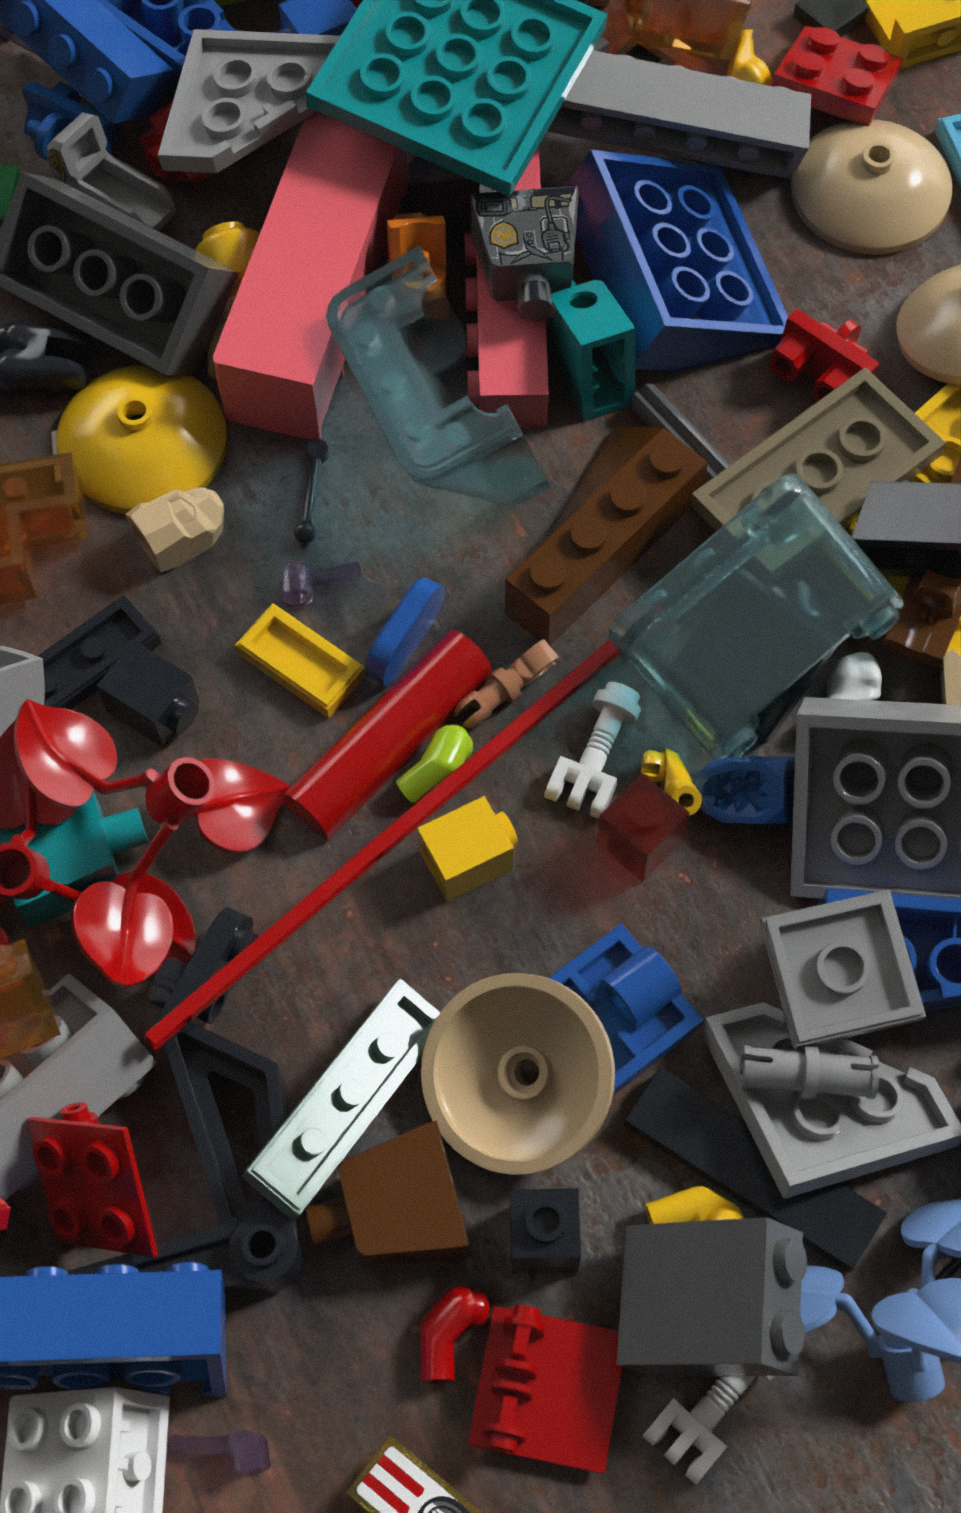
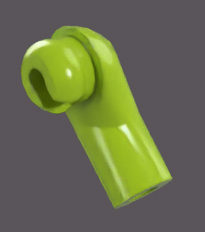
[396,725,473,804]

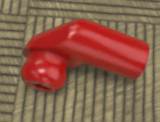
[420,1285,490,1384]

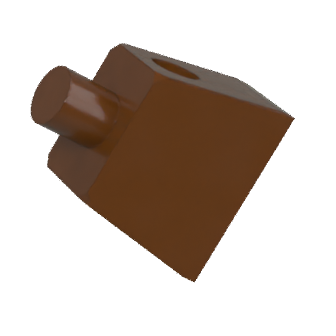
[305,1120,470,1268]

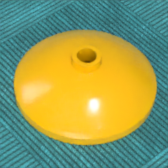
[56,364,227,514]

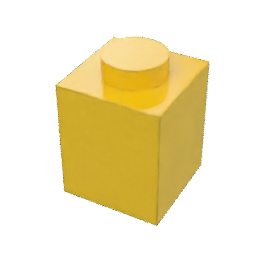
[417,796,519,902]

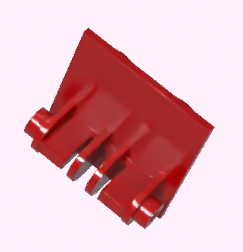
[26,1102,158,1258]
[467,1304,622,1474]

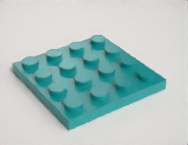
[306,0,608,197]

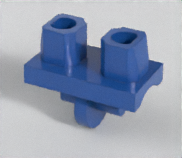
[23,81,121,161]

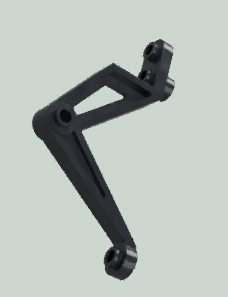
[67,907,304,1295]

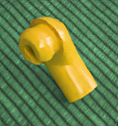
[641,748,702,816]
[644,1186,744,1224]

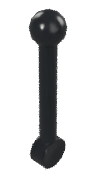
[294,439,329,544]

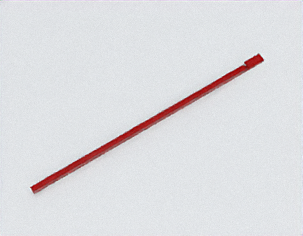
[144,602,668,1051]

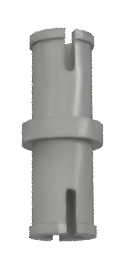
[739,1045,879,1100]

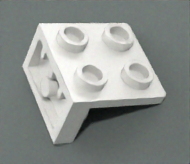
[0,1387,170,1513]

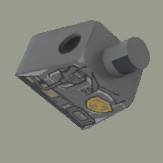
[470,186,579,320]

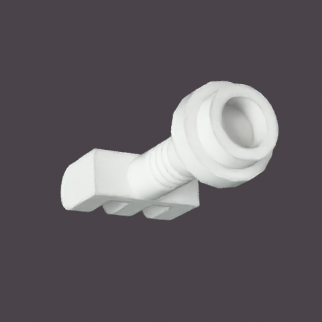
[544,682,641,820]
[642,1376,775,1485]

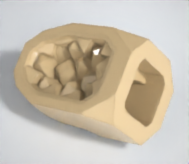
[125,487,224,573]

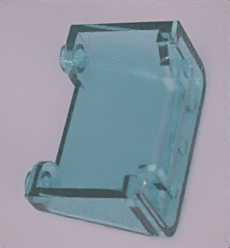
[326,246,551,505]
[608,473,905,761]

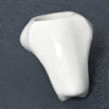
[826,652,882,701]

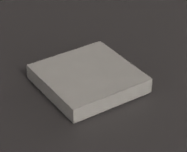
[760,889,926,1050]

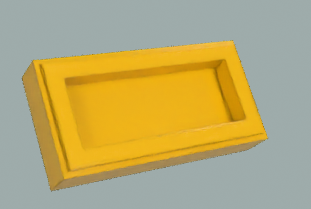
[235,603,366,719]

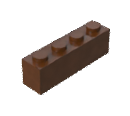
[505,426,708,646]

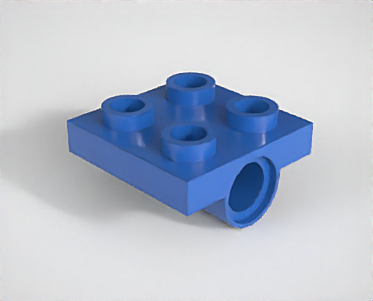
[549,923,704,1096]

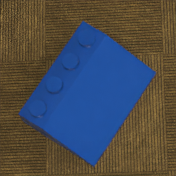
[565,149,788,371]

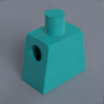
[548,280,635,421]
[0,791,148,928]

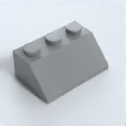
[0,974,157,1201]

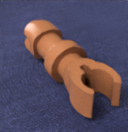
[454,639,559,728]

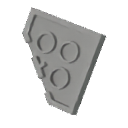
[158,29,340,173]
[700,1002,961,1199]

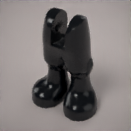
[0,322,94,393]

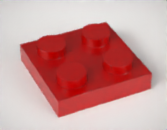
[771,26,903,126]

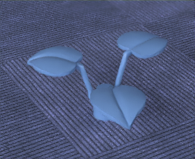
[800,1198,961,1402]

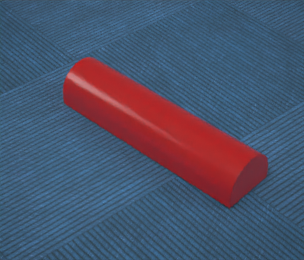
[282,630,492,841]

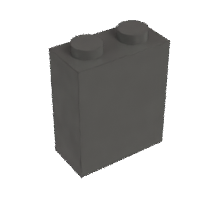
[616,1217,807,1377]

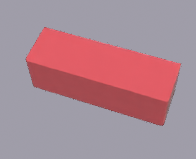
[213,112,409,440]

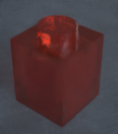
[596,773,690,882]

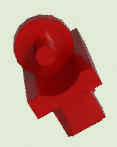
[769,308,880,402]

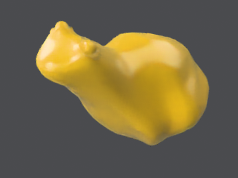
[726,29,773,86]

